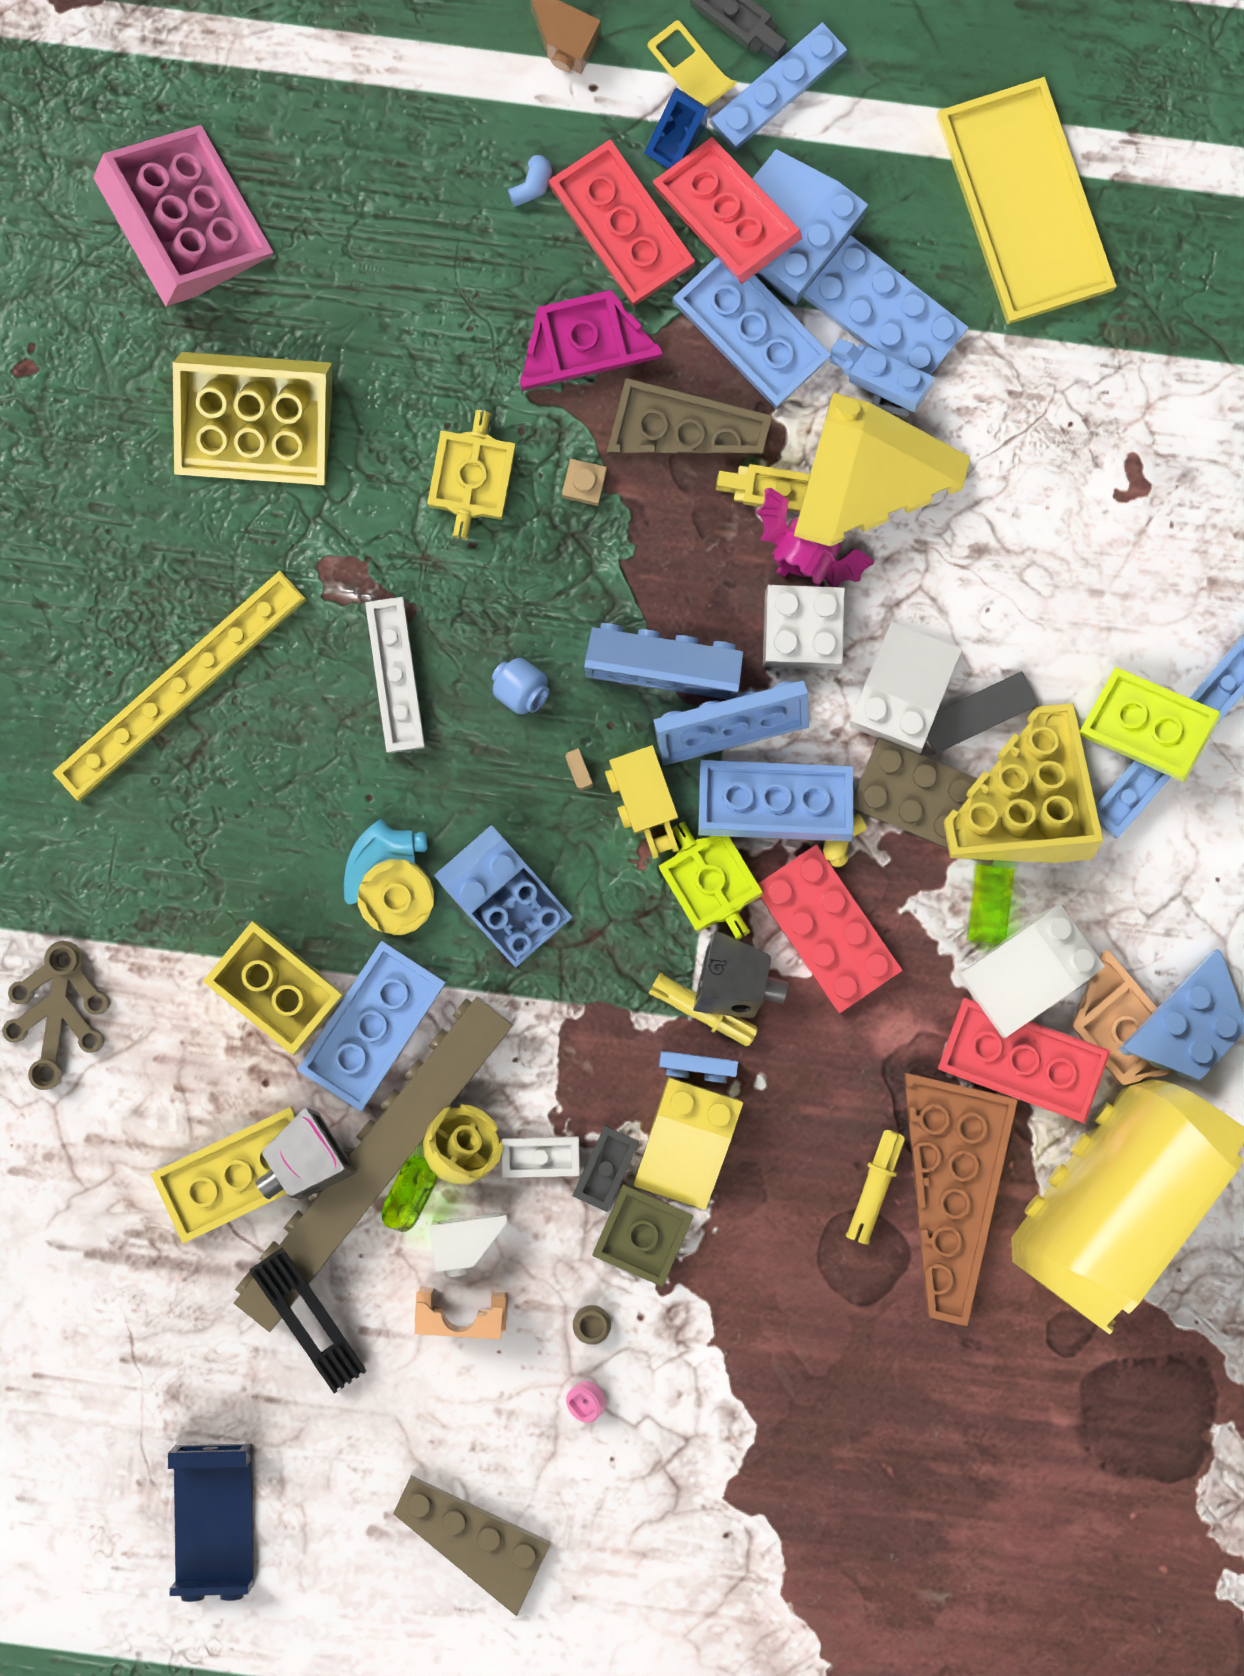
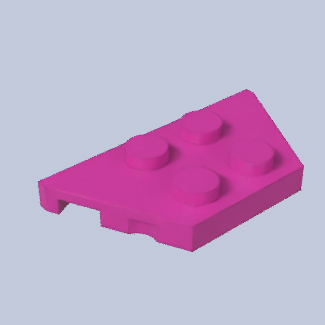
[520,290,663,391]

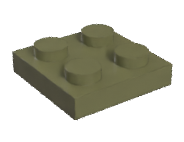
[592,1183,694,1287]

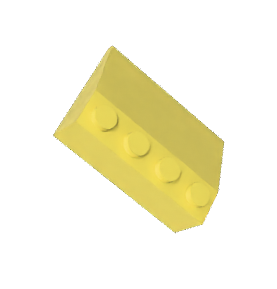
[172,352,333,485]

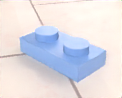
[659,1051,738,1083]

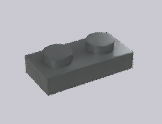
[572,1125,640,1212]

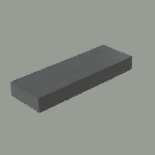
[927,671,1039,754]

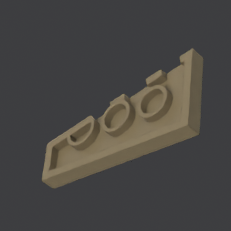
[607,378,772,454]
[393,1475,550,1617]

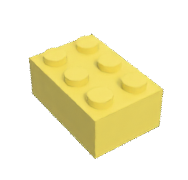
[202,921,346,1055]

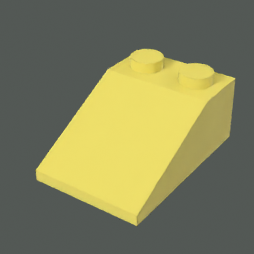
[633,1076,743,1210]

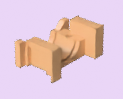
[414,1287,508,1339]

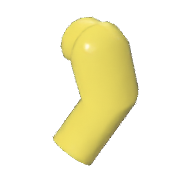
[823,813,867,867]

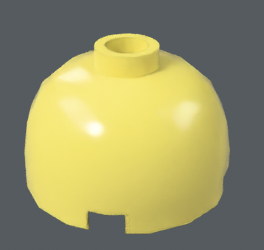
[423,1105,503,1185]

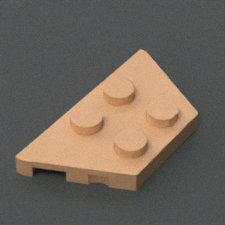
[1070,950,1174,1085]

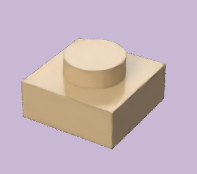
[562,459,607,506]

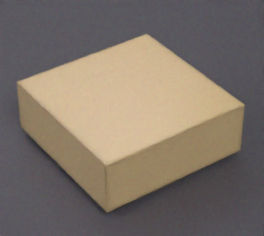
[565,748,593,791]

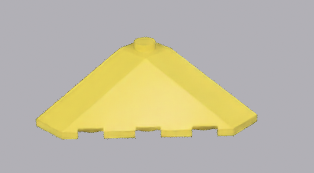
[794,392,970,546]
[944,703,1103,863]

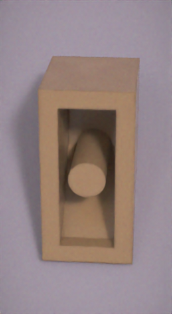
[531,0,601,74]

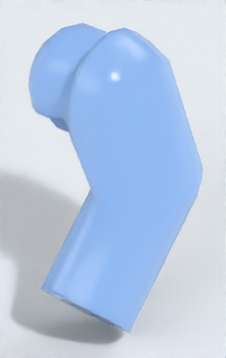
[507,155,552,207]

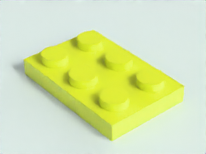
[1080,667,1221,783]

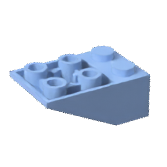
[434,825,572,968]

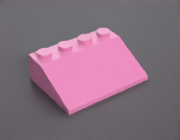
[93,125,274,307]

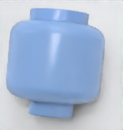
[492,658,550,715]

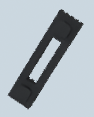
[249,1247,367,1394]

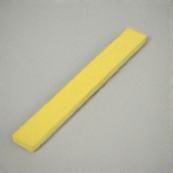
[52,571,307,802]

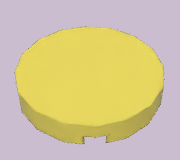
[358,859,434,935]

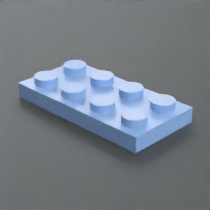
[803,235,968,375]
[672,257,831,409]
[654,680,809,766]
[698,760,853,841]
[297,941,447,1112]

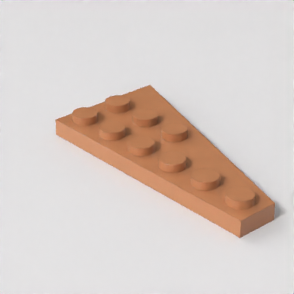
[904,1072,1018,1326]

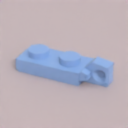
[830,338,935,412]

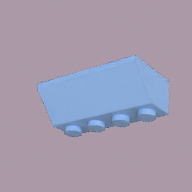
[584,623,743,700]

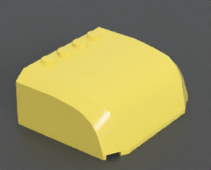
[1011,1079,1244,1335]

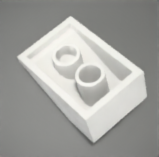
[849,622,962,754]
[958,904,1105,1038]

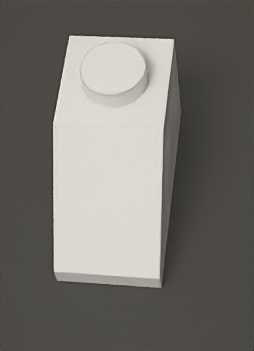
[429,1212,509,1277]

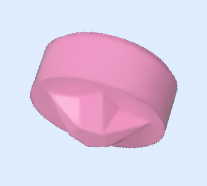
[566,1381,606,1423]

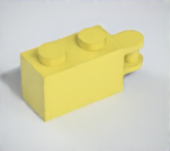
[605,745,679,859]

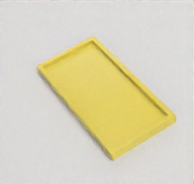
[936,77,1117,325]

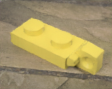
[716,464,810,513]

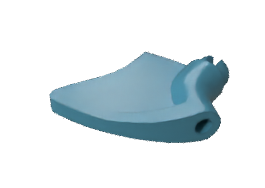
[344,818,428,904]

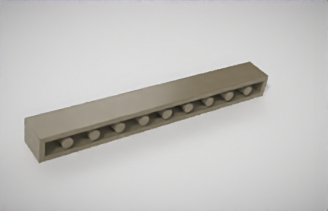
[233,997,514,1333]

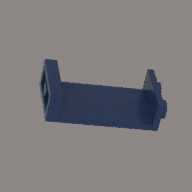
[168,1443,254,1602]

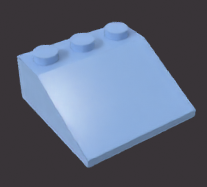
[752,149,869,305]

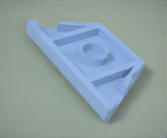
[1118,949,1244,1082]

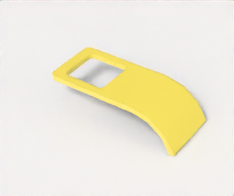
[647,20,738,107]

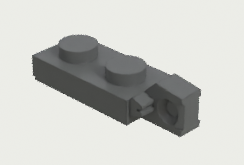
[690,0,787,61]

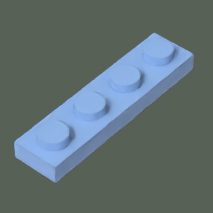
[710,22,847,151]

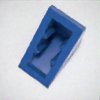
[644,88,708,169]

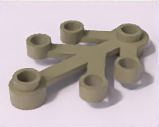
[2,941,110,1090]

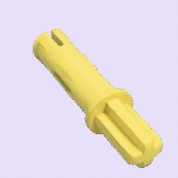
[648,972,758,1046]
[845,1130,905,1245]

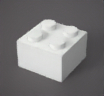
[763,585,845,670]

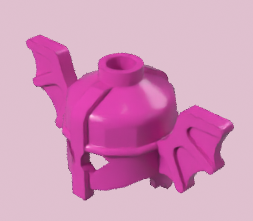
[757,488,874,587]

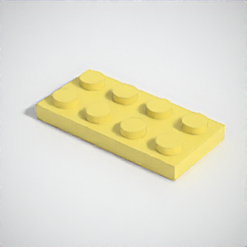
[150,1106,297,1244]

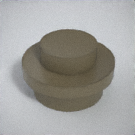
[573,1305,611,1345]

